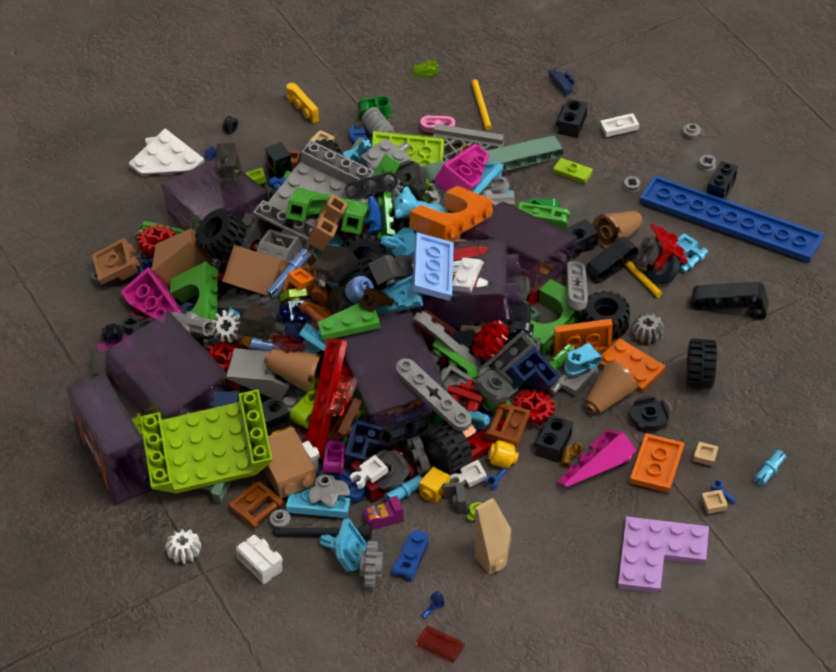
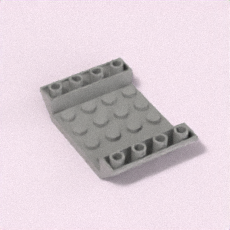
[253,140,374,241]

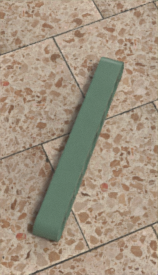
[424,136,564,188]

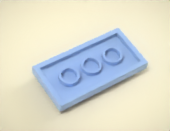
[412,233,454,301]

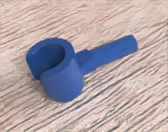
[485,468,507,490]
[711,479,737,504]

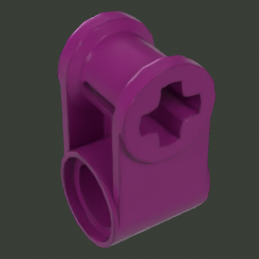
[322,439,345,476]

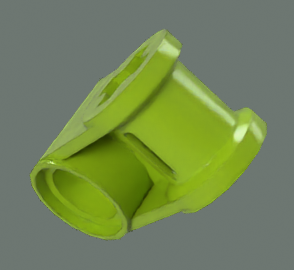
[290,390,316,429]

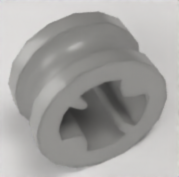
[700,155,716,171]
[624,176,640,193]

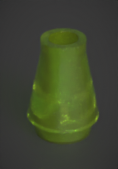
[413,59,439,76]

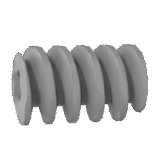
[362,107,396,135]

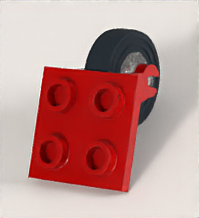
[647,223,688,285]

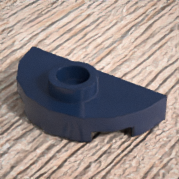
[549,70,574,95]

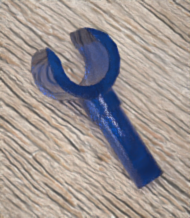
[204,146,230,160]
[421,591,445,619]

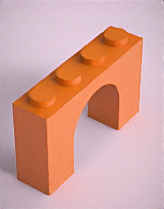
[409,186,493,241]

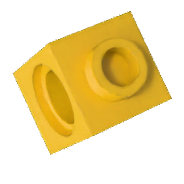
[419,467,450,504]

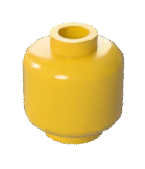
[487,440,518,469]

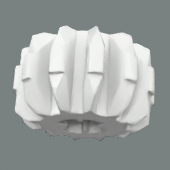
[212,310,244,343]
[165,529,201,565]

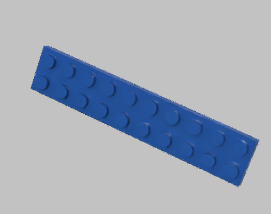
[640,175,824,263]

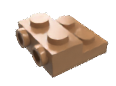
[92,238,140,285]

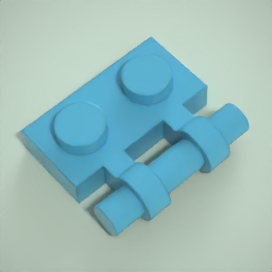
[666,233,708,273]

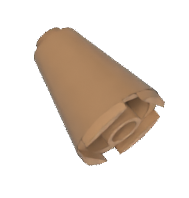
[592,211,643,249]
[264,349,321,392]
[585,360,638,414]

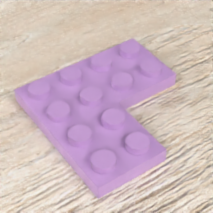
[618,517,709,594]

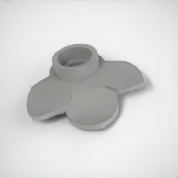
[309,474,350,508]

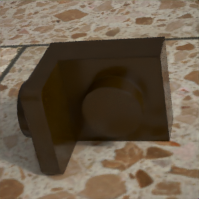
[359,287,395,312]

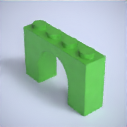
[286,188,369,234]
[168,261,218,347]
[507,279,582,357]

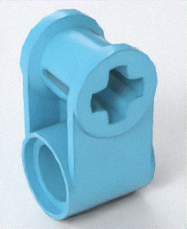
[564,343,602,376]

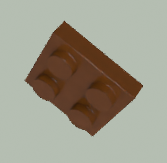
[326,398,362,442]

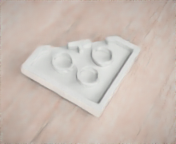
[128,129,204,177]

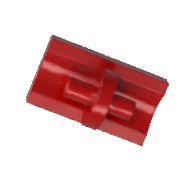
[447,379,484,412]

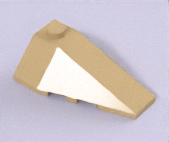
[475,498,511,575]

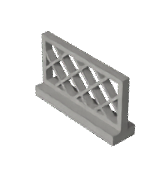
[433,124,504,161]

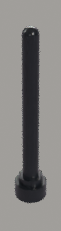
[272,524,372,541]

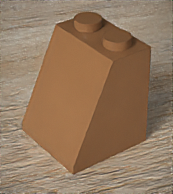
[151,228,213,289]
[222,245,288,297]
[262,427,317,499]

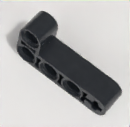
[690,282,769,320]

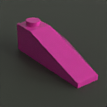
[434,143,489,191]
[120,267,183,326]
[557,429,637,487]

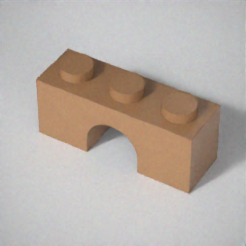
[307,194,348,251]

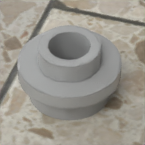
[683,123,701,139]
[270,509,290,528]

